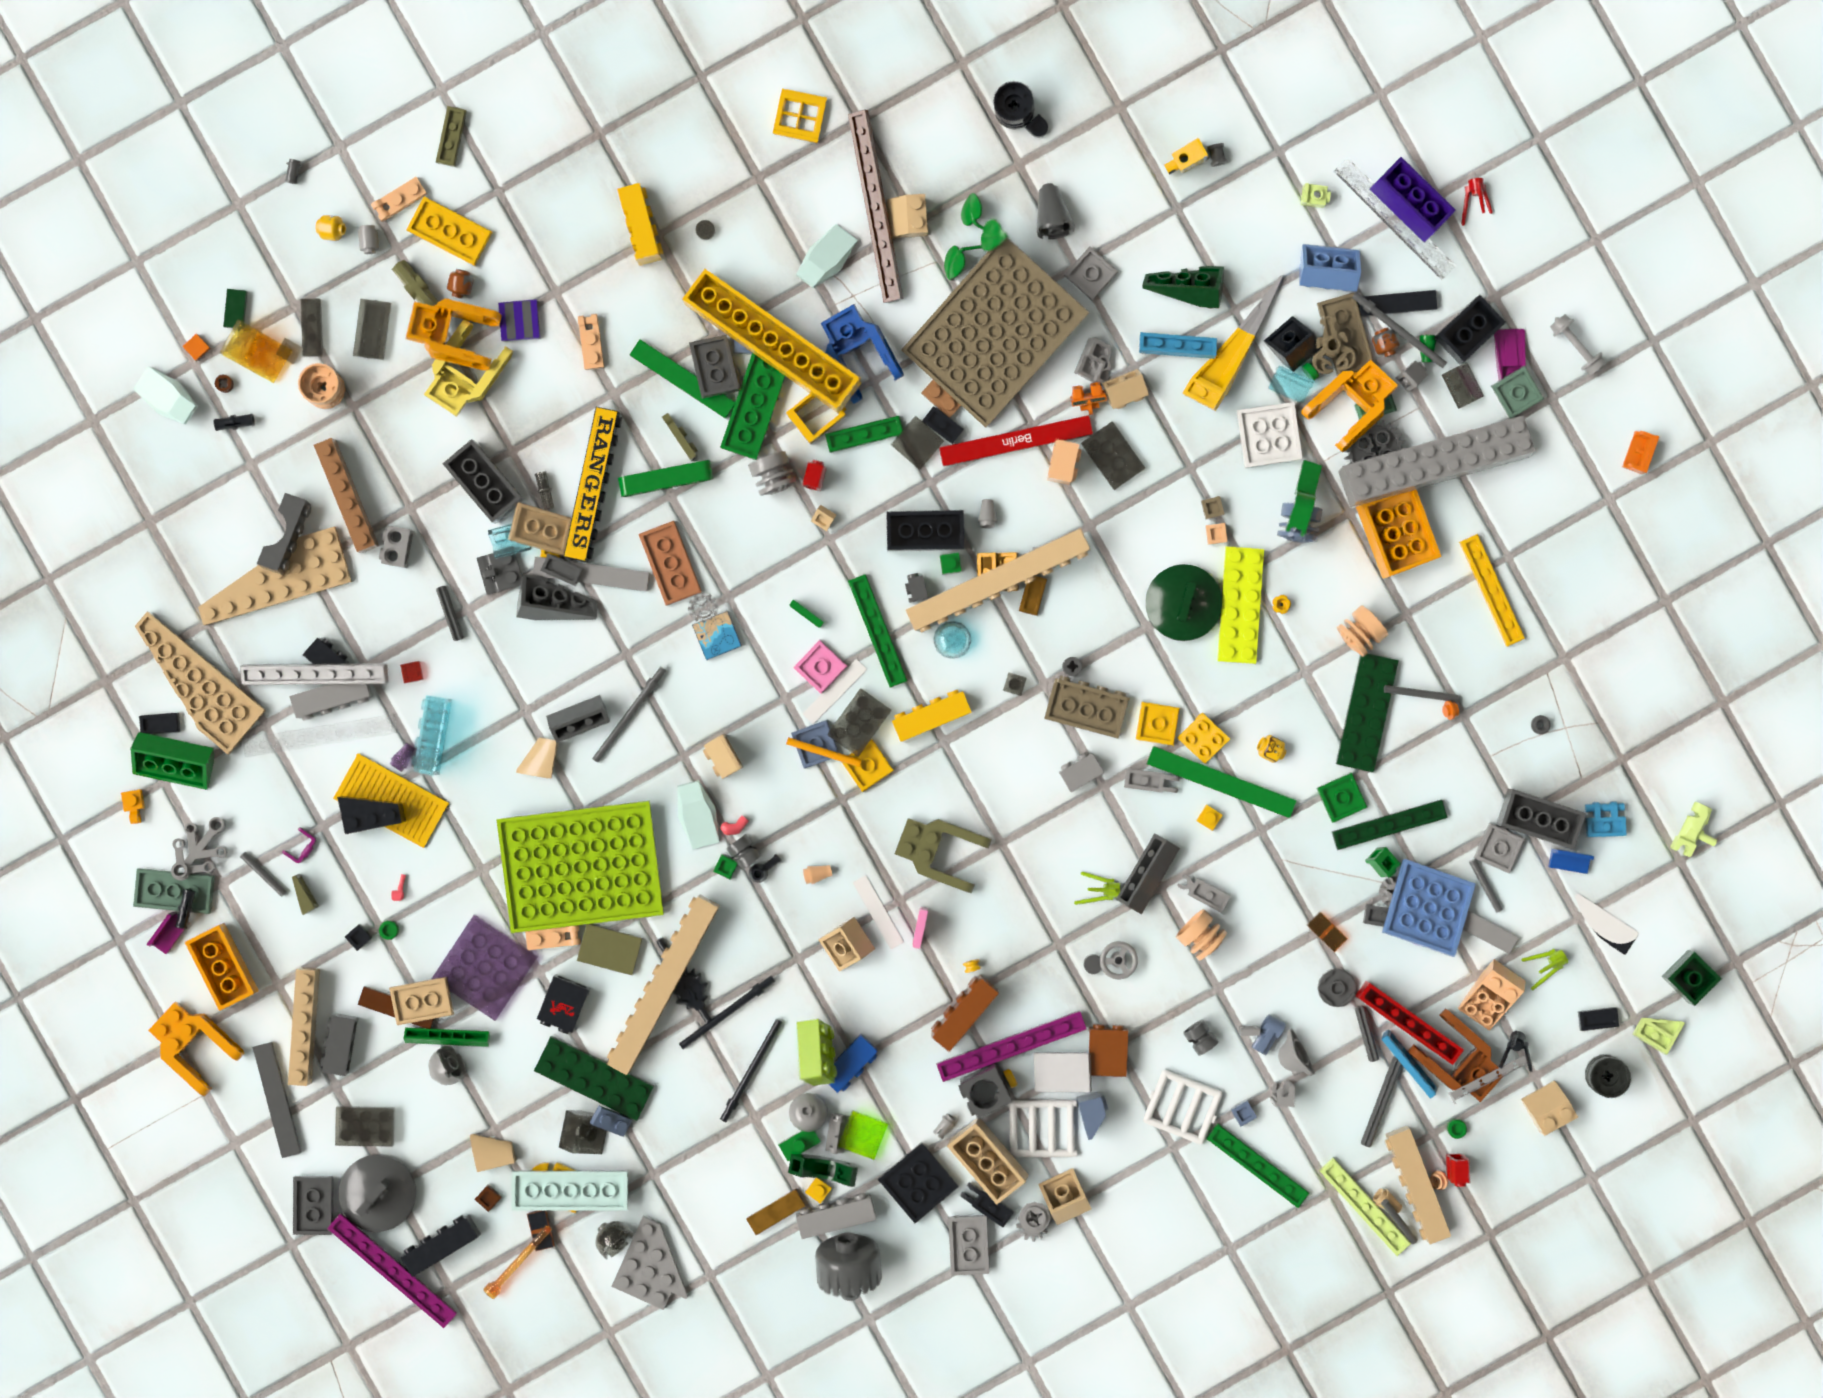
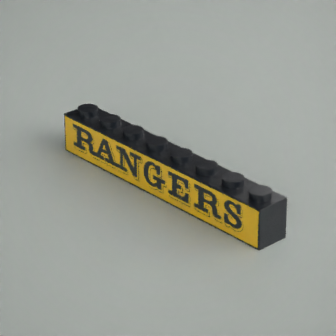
[563,406,622,563]

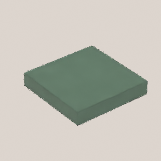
[1491,366,1544,419]

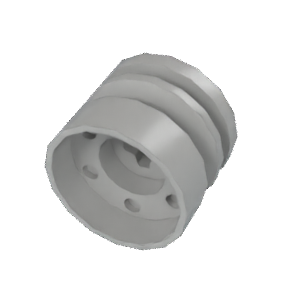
[748,451,797,496]

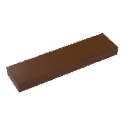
[357,986,434,1029]

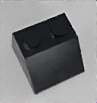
[1264,316,1322,372]

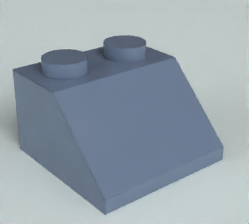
[1077,1091,1108,1140]

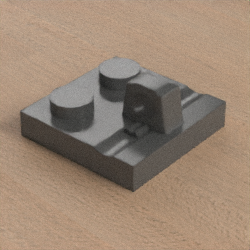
[476,547,522,595]

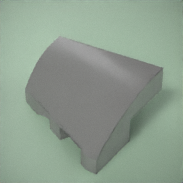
[1074,337,1111,387]

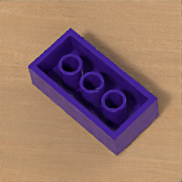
[1369,157,1456,243]

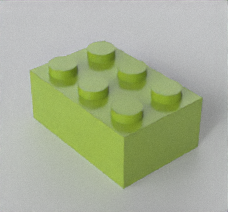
[796,1019,837,1086]

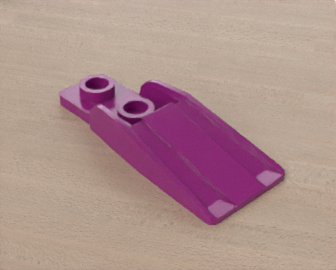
[1494,329,1526,380]

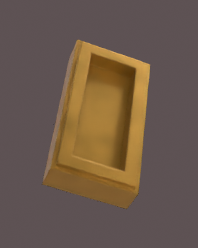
[1019,576,1047,616]

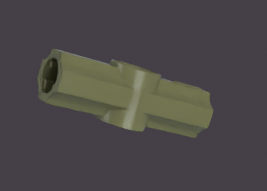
[391,259,439,306]

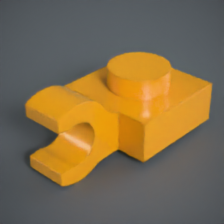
[121,789,145,824]

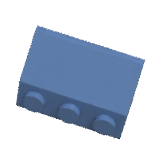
[1299,244,1361,292]

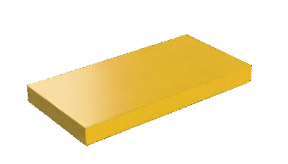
[406,196,493,266]

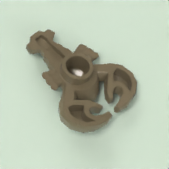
[1312,315,1356,374]

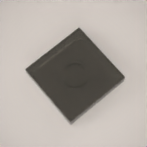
[890,416,944,470]

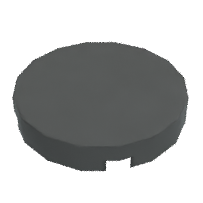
[1317,969,1356,1007]

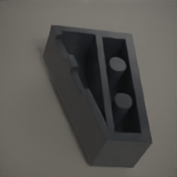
[337,796,406,834]

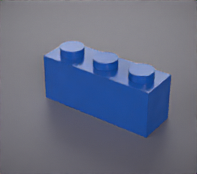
[829,1033,878,1093]

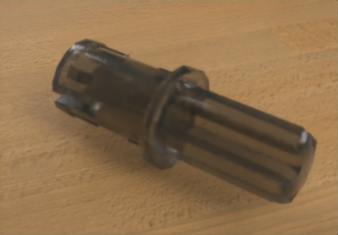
[534,471,554,510]

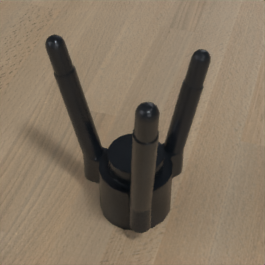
[1499,1031,1533,1072]

